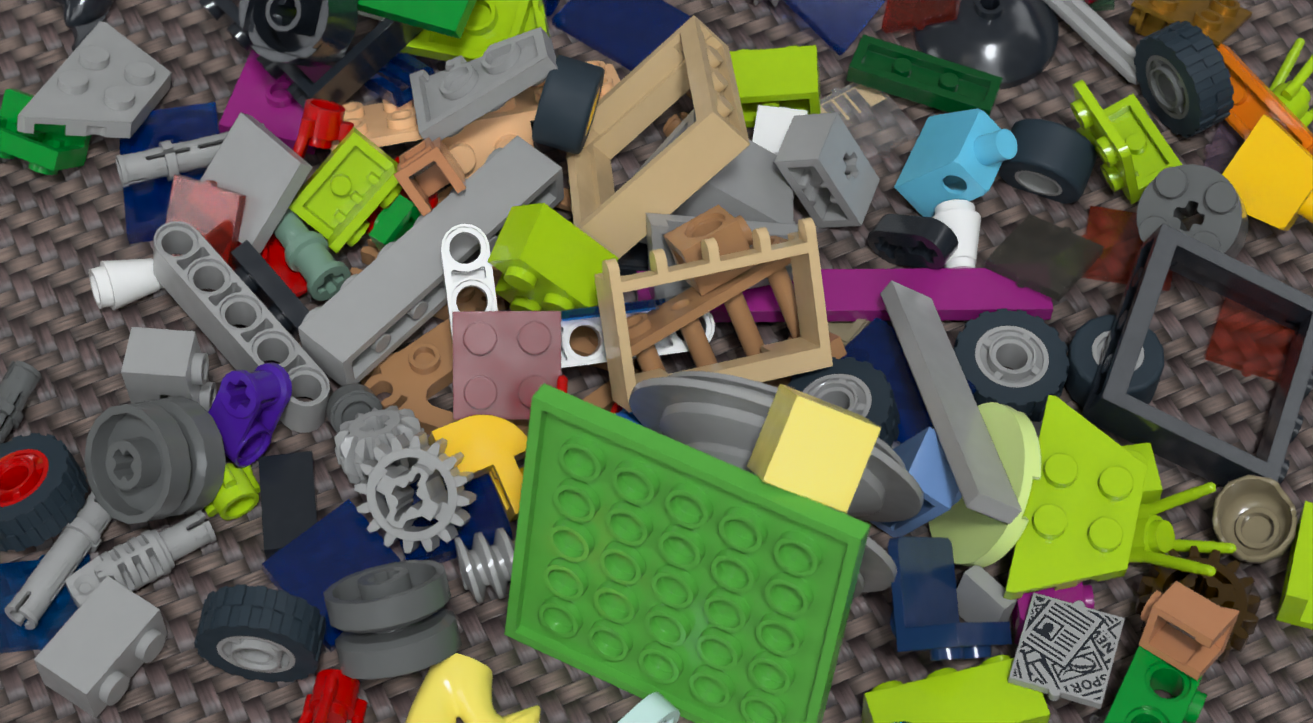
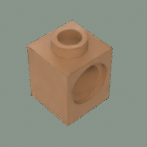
[663,204,758,296]

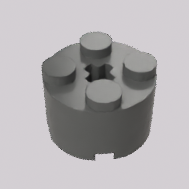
[1137,164,1249,259]

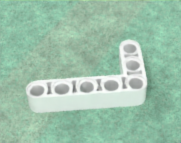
[441,224,715,368]

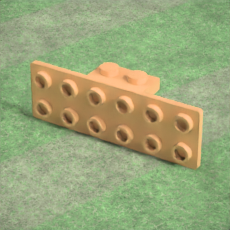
[330,61,621,179]

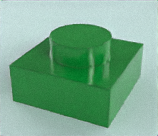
[368,194,421,251]

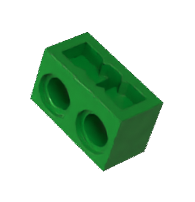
[1104,646,1208,723]

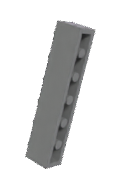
[298,135,564,386]

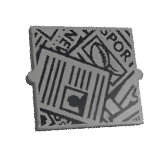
[1008,593,1125,709]

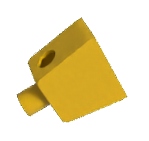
[1222,114,1313,231]

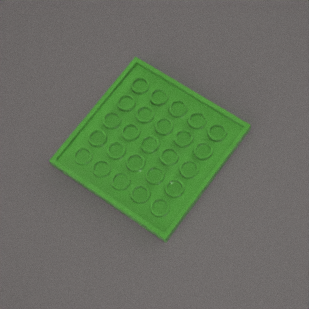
[504,383,871,723]

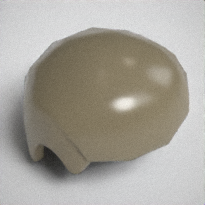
[1212,474,1298,564]

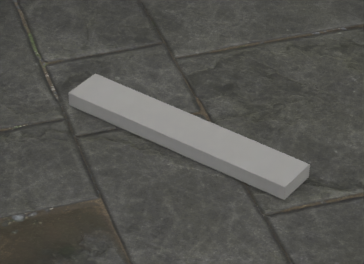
[881,280,1022,524]

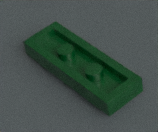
[846,34,1003,117]

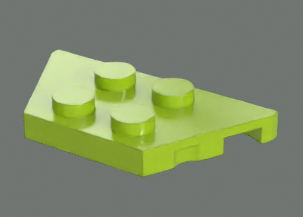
[400,0,550,81]
[1003,395,1148,600]

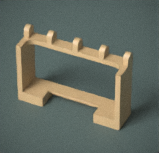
[594,217,833,412]

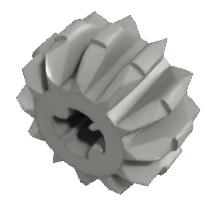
[334,405,425,484]

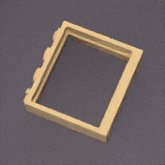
[565,15,750,260]

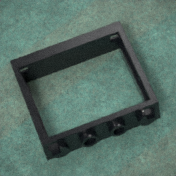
[199,0,424,109]
[1082,223,1313,487]

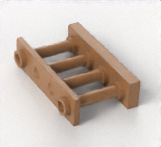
[603,236,847,388]

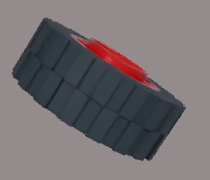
[0,433,88,552]

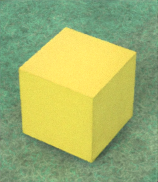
[747,384,881,513]

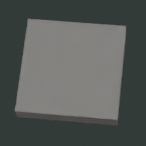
[190,112,312,253]

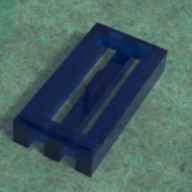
[363,52,435,107]

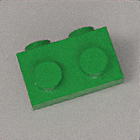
[0,88,91,175]

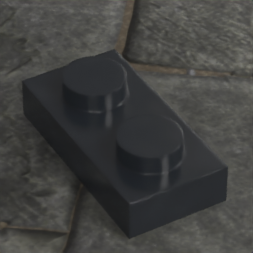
[231,240,310,343]

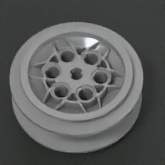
[629,371,924,598]

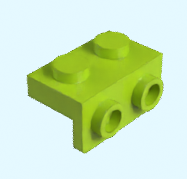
[288,127,403,253]

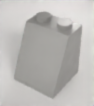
[636,109,795,244]

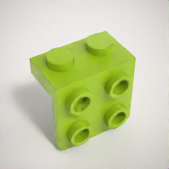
[1070,79,1182,204]

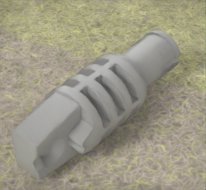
[65,510,217,609]

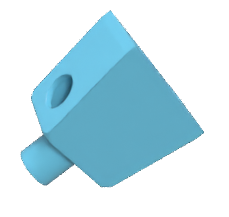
[894,108,1017,218]

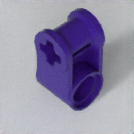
[208,363,292,468]

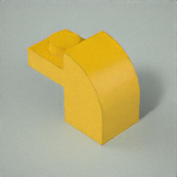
[428,415,527,522]

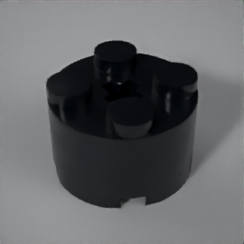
[239,0,358,67]

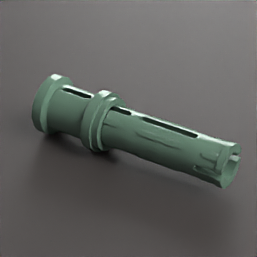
[273,208,351,301]

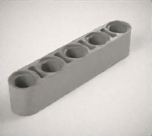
[153,221,330,433]

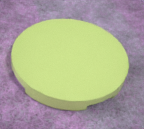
[929,402,1041,568]

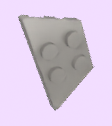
[17,21,172,139]

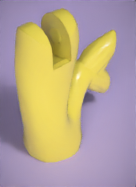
[405,653,540,723]

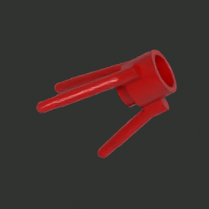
[293,98,354,159]
[298,669,368,723]

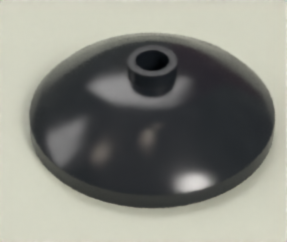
[913,0,1059,90]

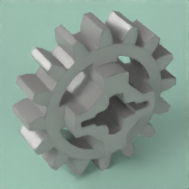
[354,432,476,553]

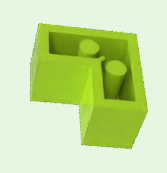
[487,203,619,318]

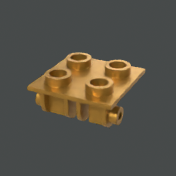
[1129,0,1252,48]

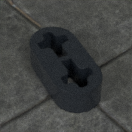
[867,214,959,269]

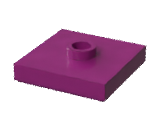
[218,50,332,155]

